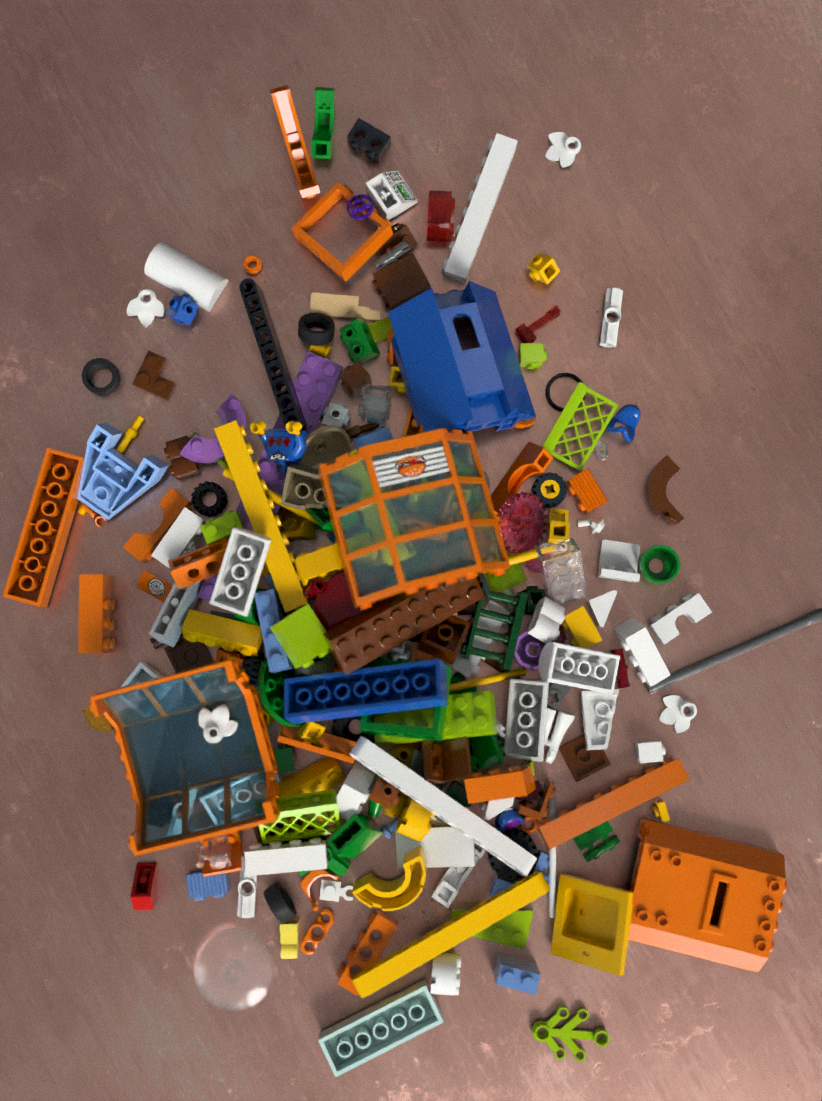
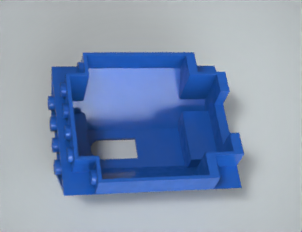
[388,281,536,443]

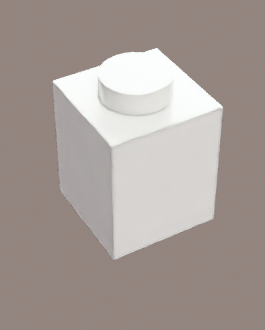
[634,740,666,763]

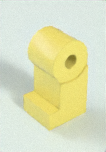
[280,919,299,959]

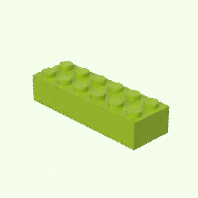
[374,691,497,746]

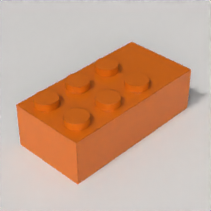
[78,574,115,653]

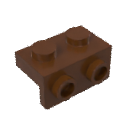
[377,223,418,266]

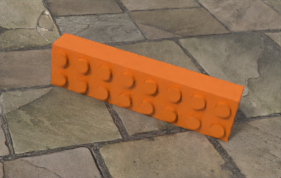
[2,448,84,608]

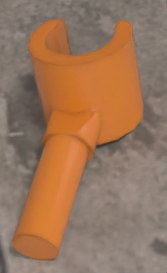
[82,504,106,527]

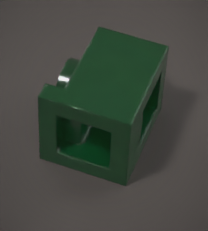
[521,586,545,615]

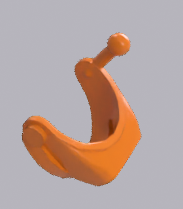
[299,867,339,911]

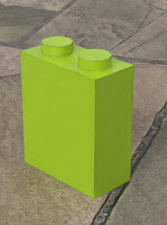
[270,604,330,669]

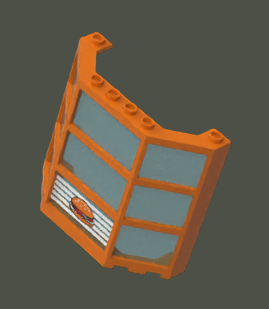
[318,428,510,610]

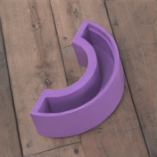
[180,393,246,463]

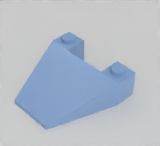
[77,422,169,520]

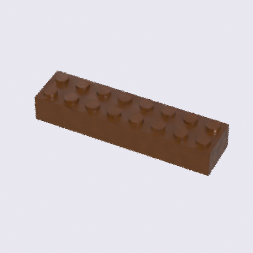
[323,557,484,675]

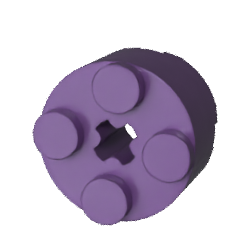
[513,631,546,669]

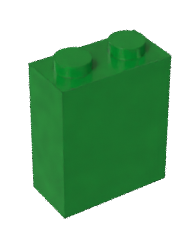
[326,813,383,859]

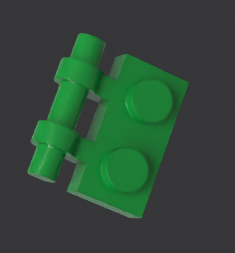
[573,821,620,863]

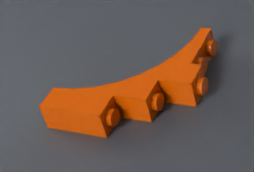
[270,84,320,199]

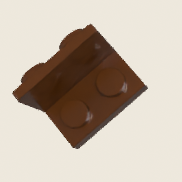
[422,737,472,784]

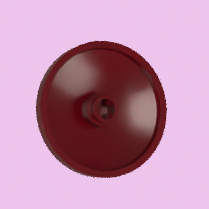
[314,570,388,632]

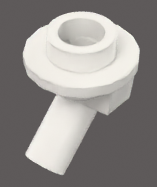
[578,518,606,534]

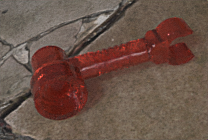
[515,305,561,343]

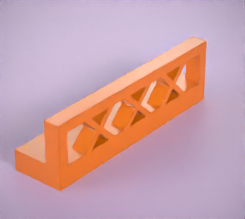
[277,725,357,764]

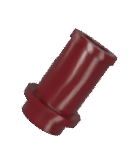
[303,579,325,599]

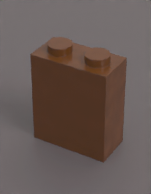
[372,253,431,311]

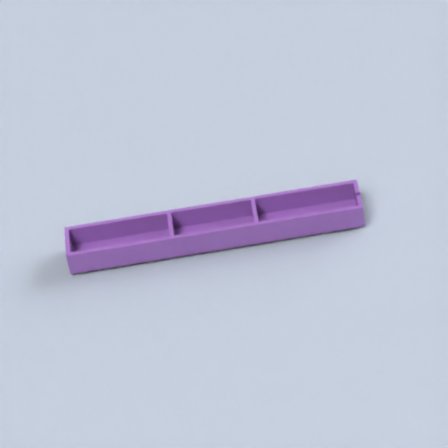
[198,351,343,602]

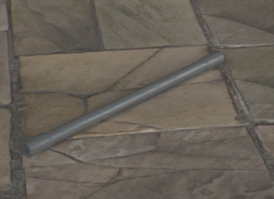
[645,608,822,694]

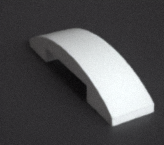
[431,842,486,908]

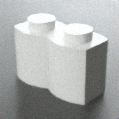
[527,597,565,644]

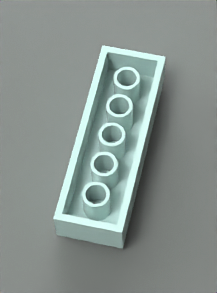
[318,979,444,1077]

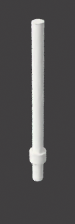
[546,798,558,918]

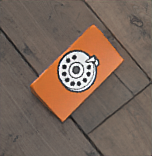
[136,570,173,603]

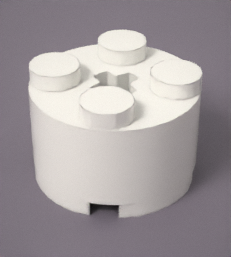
[431,953,461,996]

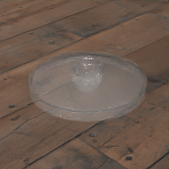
[194,928,274,1011]

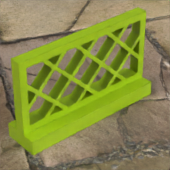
[542,381,619,472]
[255,789,341,844]

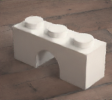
[647,592,712,645]

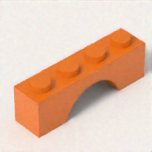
[491,442,553,520]
[123,487,193,563]

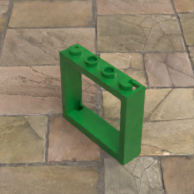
[359,657,452,741]

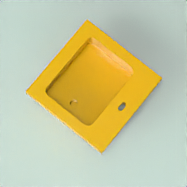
[551,874,633,976]

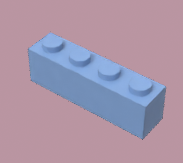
[254,589,294,673]

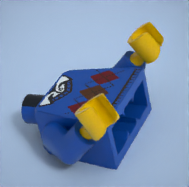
[250,421,308,474]

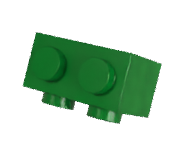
[339,318,380,364]

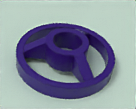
[347,194,374,220]

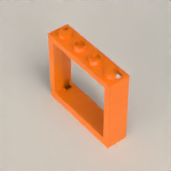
[291,182,393,282]

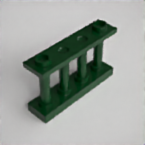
[460,582,529,670]

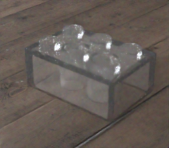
[536,538,588,605]

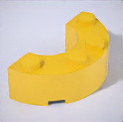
[352,845,427,911]

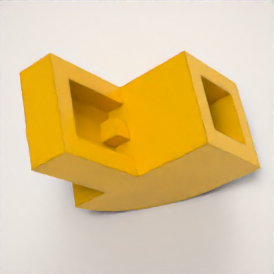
[546,508,570,546]

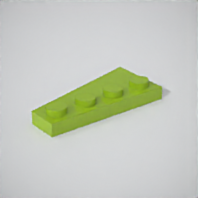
[450,909,534,950]

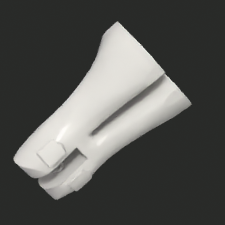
[544,706,575,764]

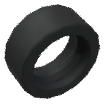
[298,313,335,346]
[81,358,121,396]
[264,882,297,923]

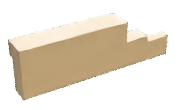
[310,292,381,321]

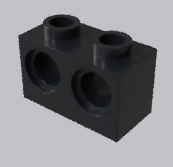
[347,118,391,163]

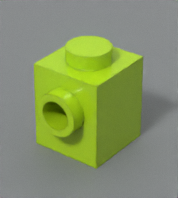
[519,343,547,369]

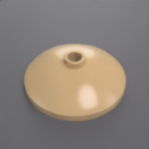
[298,425,351,467]

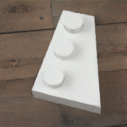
[580,689,619,750]

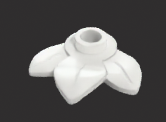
[545,132,581,168]
[126,289,164,327]
[659,695,697,733]
[198,704,238,744]

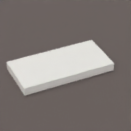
[395,826,476,868]

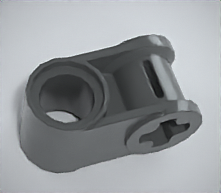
[547,682,572,707]

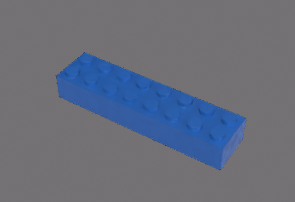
[284,659,448,724]

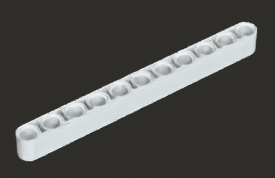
[349,736,537,877]

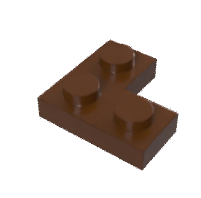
[132,350,176,401]

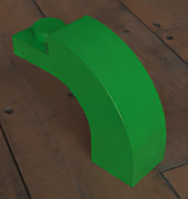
[312,87,335,159]

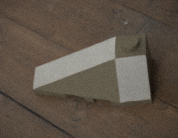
[281,463,364,510]

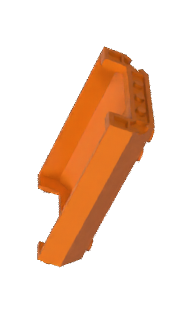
[629,817,787,973]

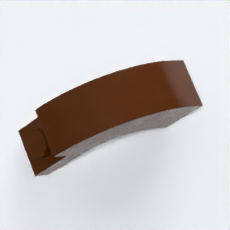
[646,455,684,525]

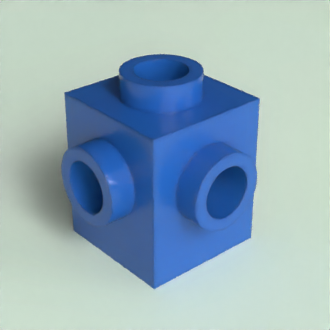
[165,294,199,326]

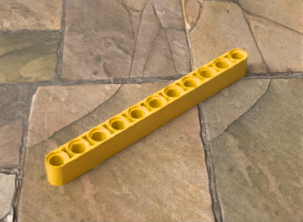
[351,870,550,998]

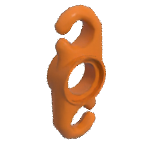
[300,909,334,955]

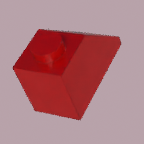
[130,863,157,910]

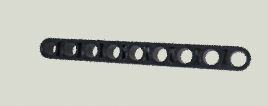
[239,278,306,431]

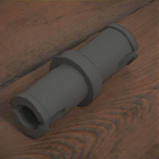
[373,239,411,270]

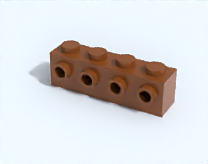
[368,742,422,809]

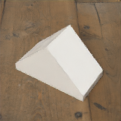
[586,590,618,628]

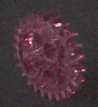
[496,492,548,554]

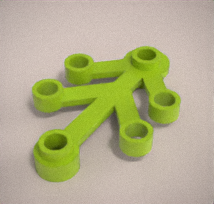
[532,1005,610,1062]

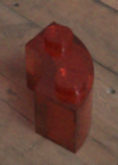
[427,190,455,242]

